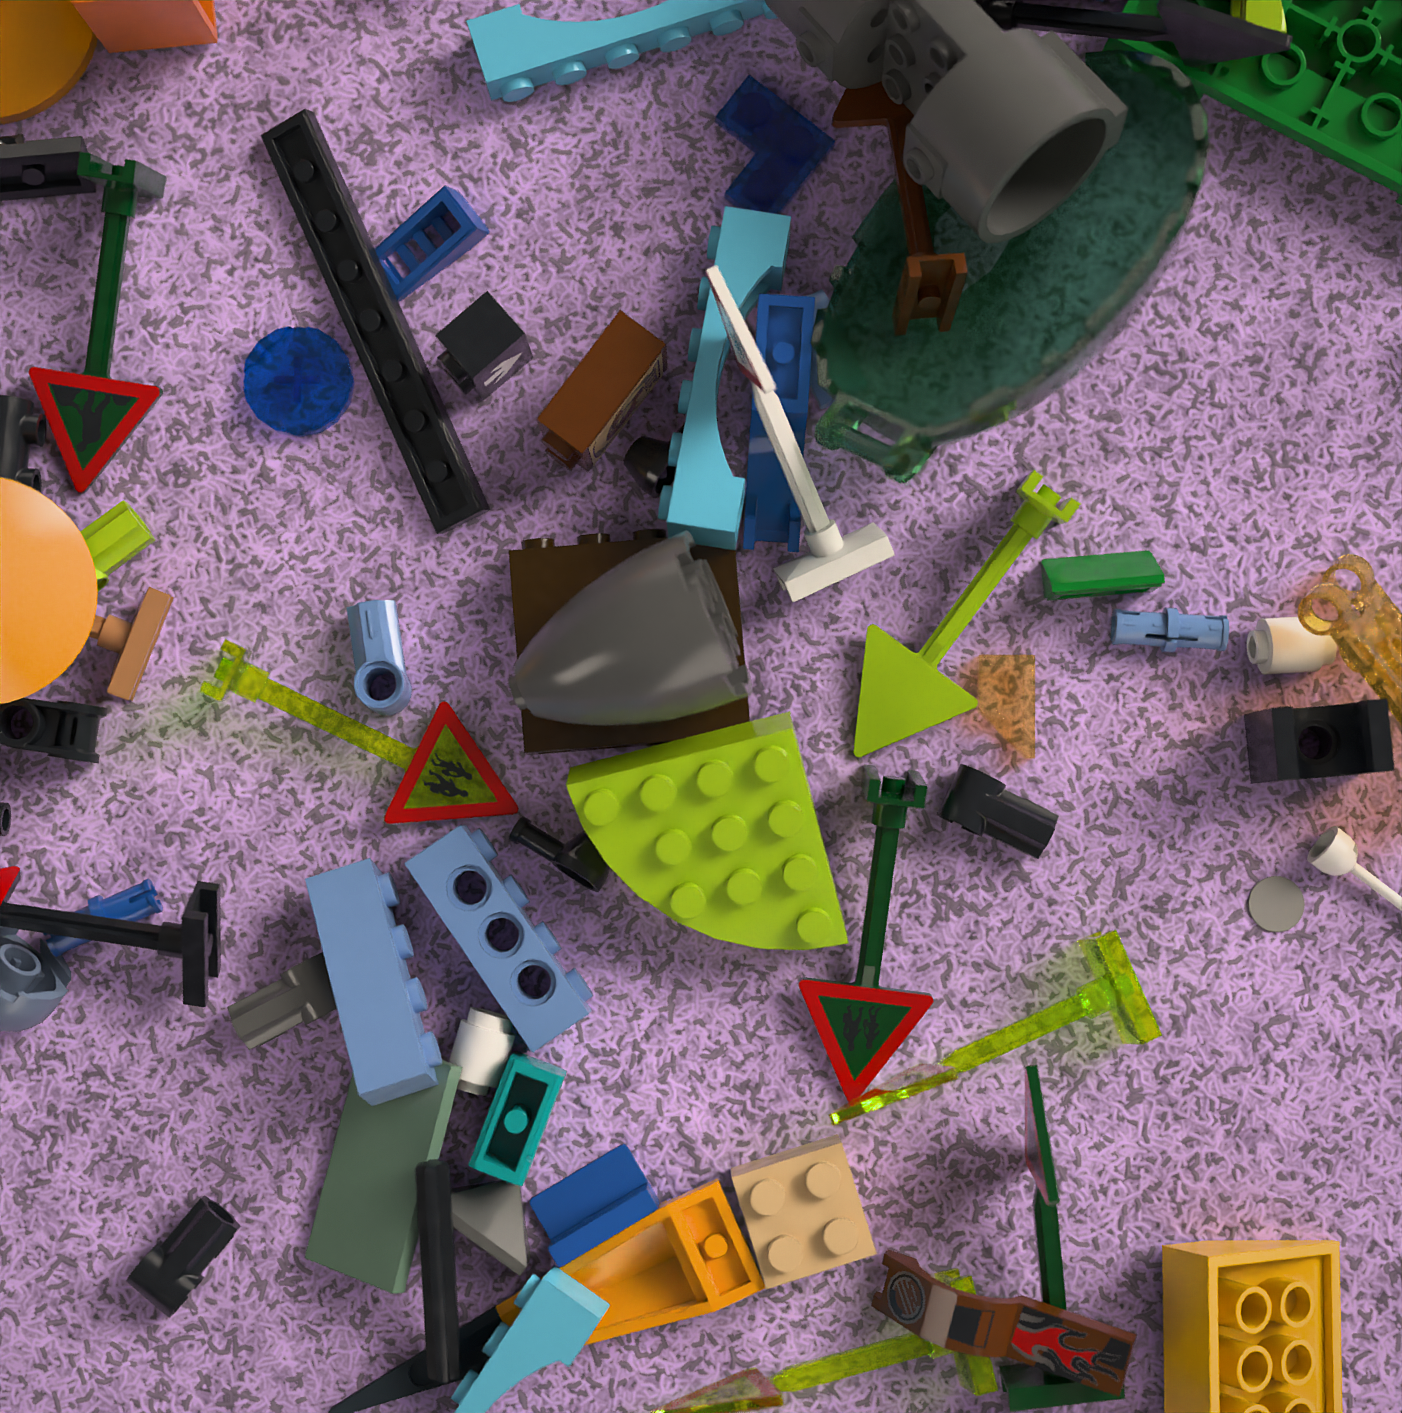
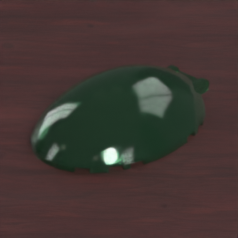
[811,50,1209,484]

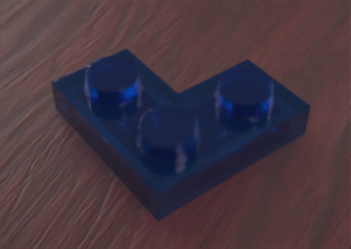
[715,75,836,214]

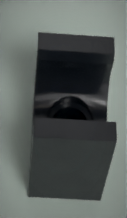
[1244,698,1395,784]

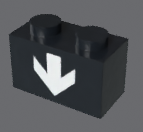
[435,291,533,401]

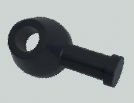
[623,418,718,498]
[509,816,610,892]

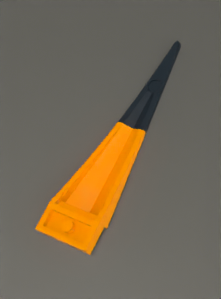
[329,1178,766,1413]

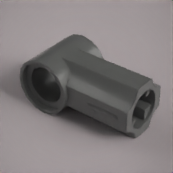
[227,952,337,1050]

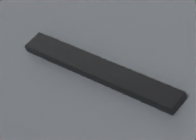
[260,109,490,534]

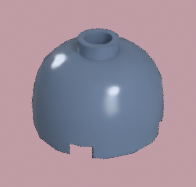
[0,926,71,1032]

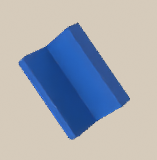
[530,1144,659,1268]

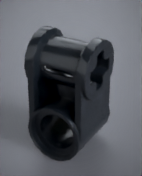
[0,698,108,764]

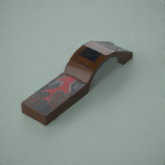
[871,1249,1137,1396]

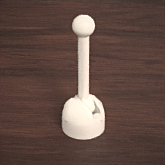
[1307,826,1402,911]

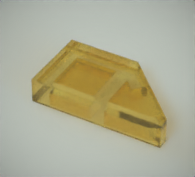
[977,655,1035,759]

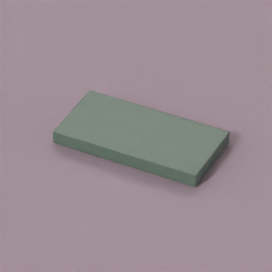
[304,1060,462,1294]

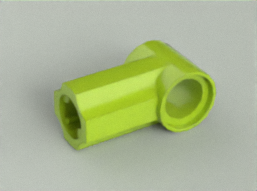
[80,500,156,591]

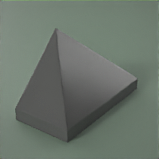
[451,1180,531,1276]

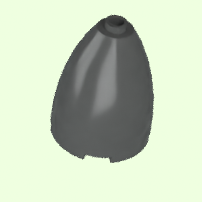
[508,531,753,726]

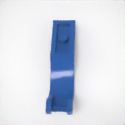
[743,294,815,552]

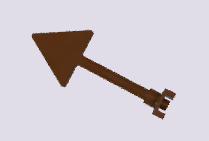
[831,80,968,336]

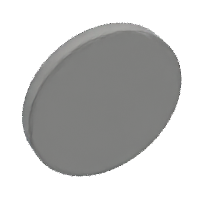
[1248,876,1305,932]

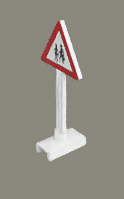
[705,265,895,602]

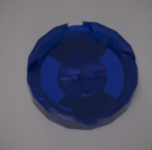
[243,326,355,437]

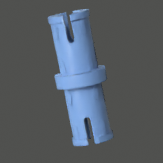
[1110,607,1229,652]

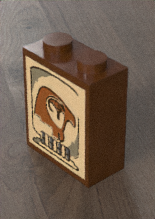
[537,310,668,472]

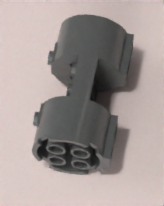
[765,0,1128,243]

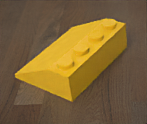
[1162,1240,1342,1413]

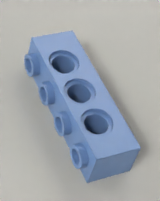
[404,825,594,1053]

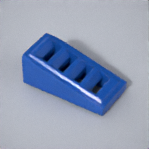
[375,185,490,301]

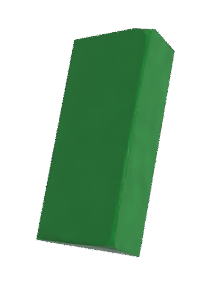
[1041,550,1165,601]

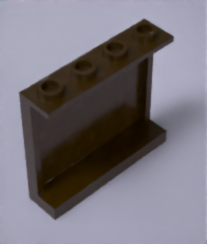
[508,529,750,755]

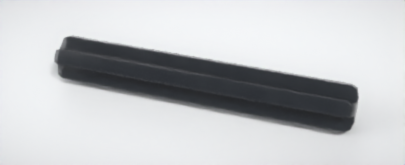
[415,1159,462,1384]

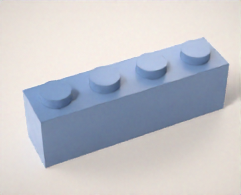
[305,858,442,1106]

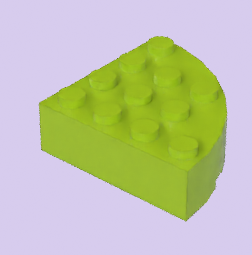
[566,711,849,950]

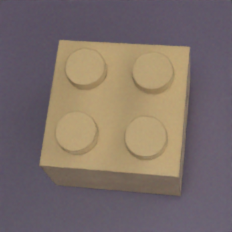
[731,1134,877,1289]

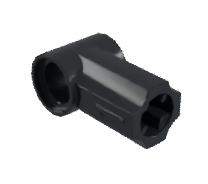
[936,764,1059,859]
[126,1195,241,1318]

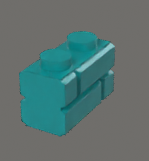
[468,1051,567,1186]

